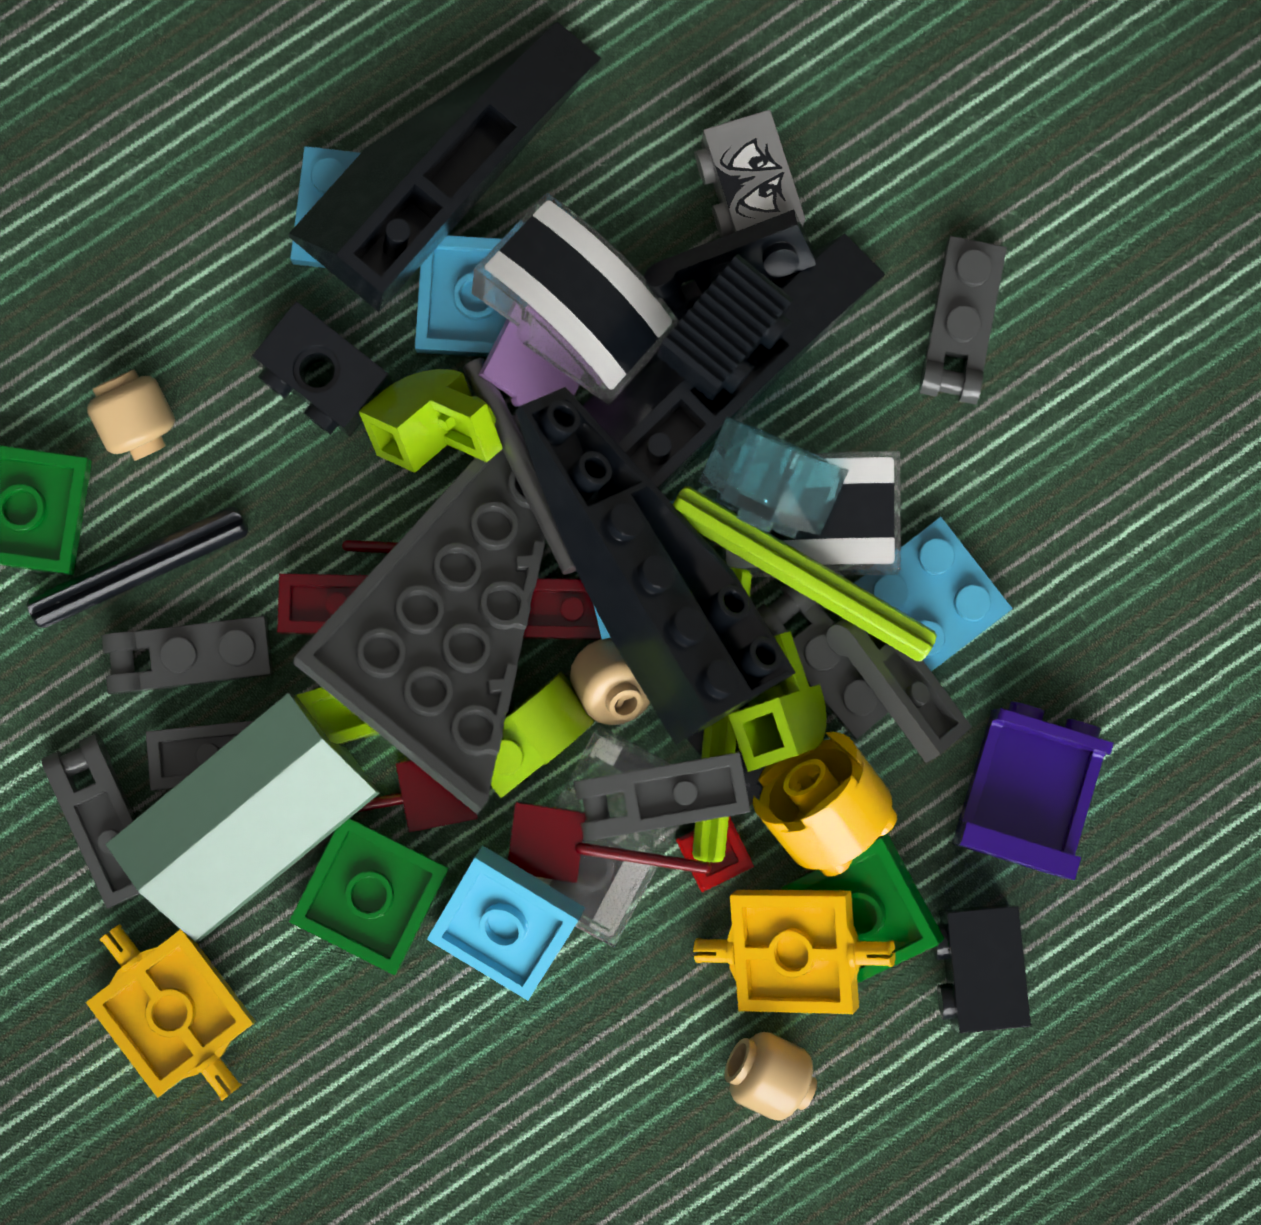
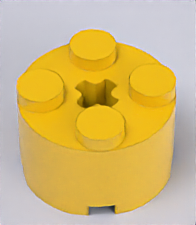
[753,732,897,876]

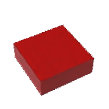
[675,816,754,893]

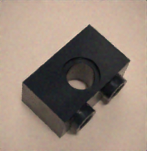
[252,301,393,437]

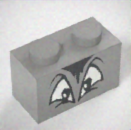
[695,110,805,237]

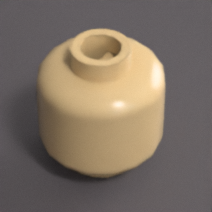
[87,369,175,461]
[570,638,650,726]
[724,1032,817,1121]

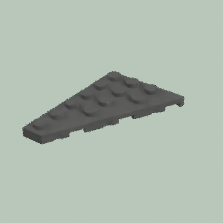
[293,413,545,814]

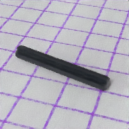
[27,506,248,628]

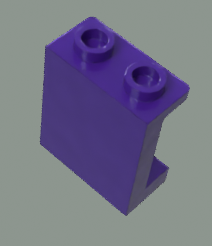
[952,701,1114,880]

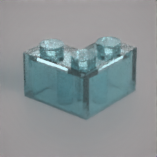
[699,417,849,539]

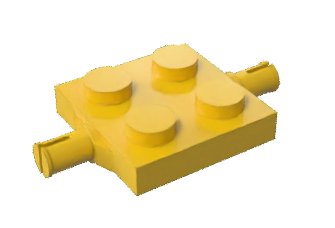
[693,890,896,1014]
[86,924,256,1101]

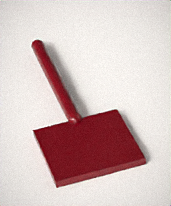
[357,760,478,832]
[508,801,712,883]

